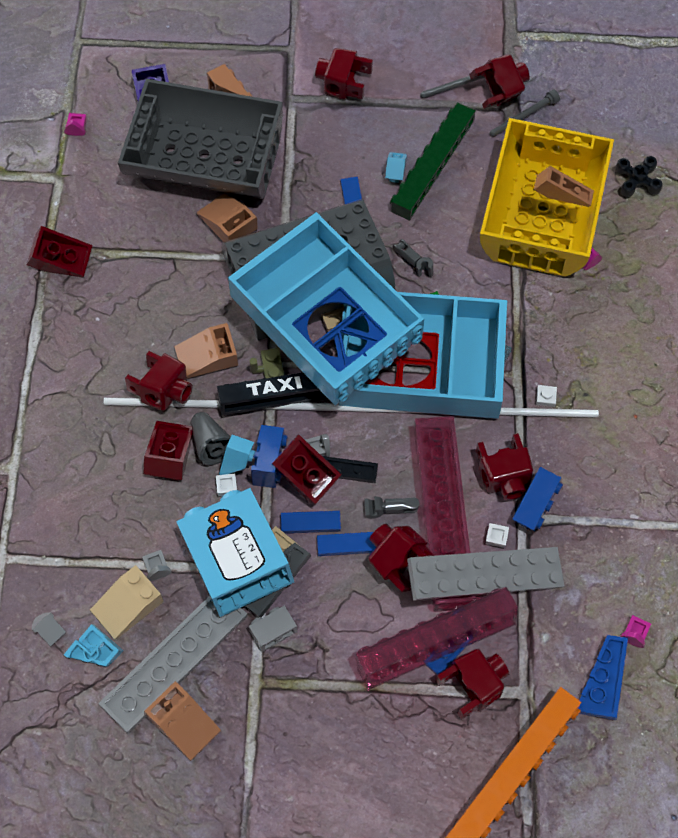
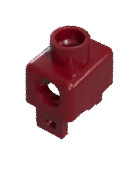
[315,48,373,100]
[469,54,530,109]
[125,351,193,411]
[476,433,533,500]
[368,524,435,592]
[436,649,509,720]

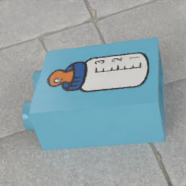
[176,488,294,617]

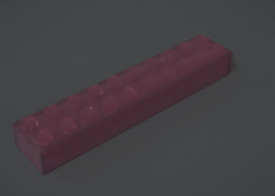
[414,416,476,612]

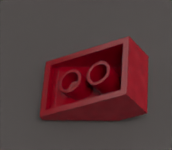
[26,226,93,278]
[143,421,193,480]
[272,434,341,504]

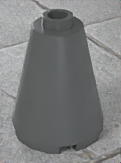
[191,412,231,465]

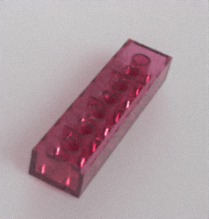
[355,587,518,690]

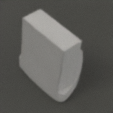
[305,434,330,457]
[142,550,172,581]
[32,612,66,646]

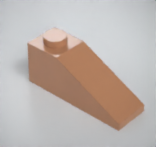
[534,166,594,207]

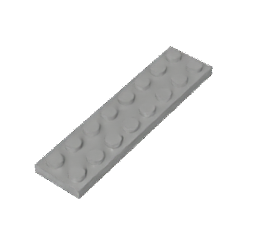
[407,547,564,600]
[98,596,248,734]

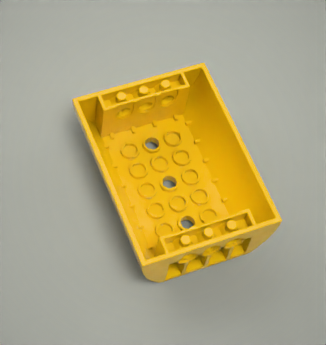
[480,118,614,277]

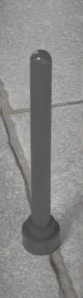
[420,75,485,98]
[490,89,560,137]

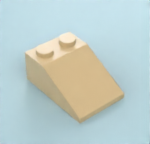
[90,565,163,640]

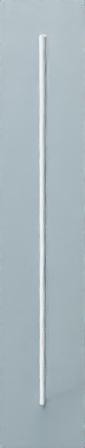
[104,398,599,418]

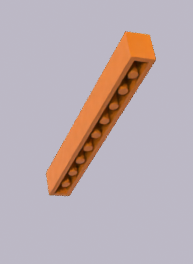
[446,687,582,838]

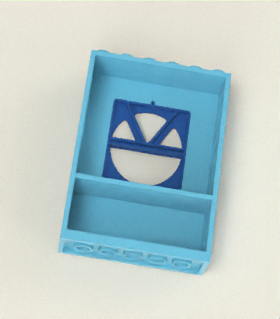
[228,212,424,406]

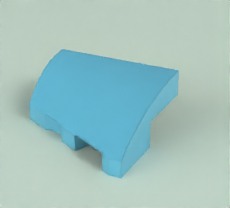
[64,624,124,666]

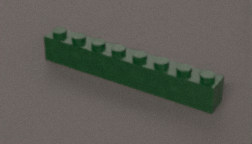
[390,102,476,221]

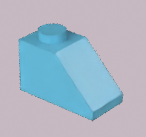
[385,152,407,182]
[219,435,255,475]

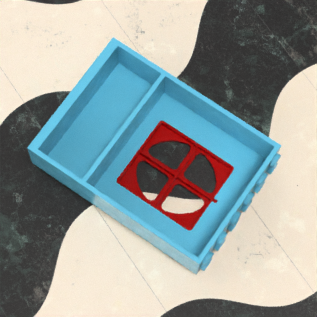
[339,292,507,419]

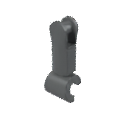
[393,239,434,278]
[364,496,420,519]

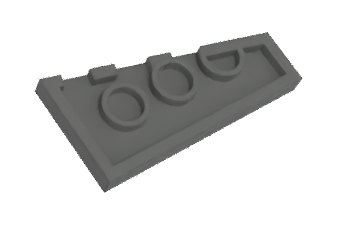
[244,542,311,617]

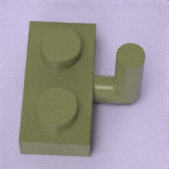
[250,348,284,378]

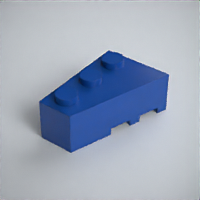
[251,425,288,488]
[512,467,563,532]

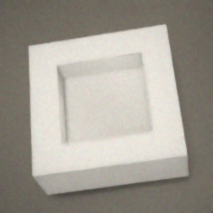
[536,385,557,407]
[216,473,237,496]
[485,523,509,548]

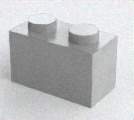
[249,605,297,652]

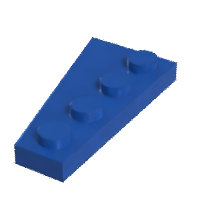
[578,635,628,720]

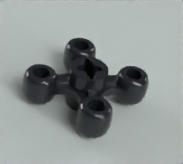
[616,156,663,197]

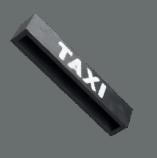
[217,372,328,415]

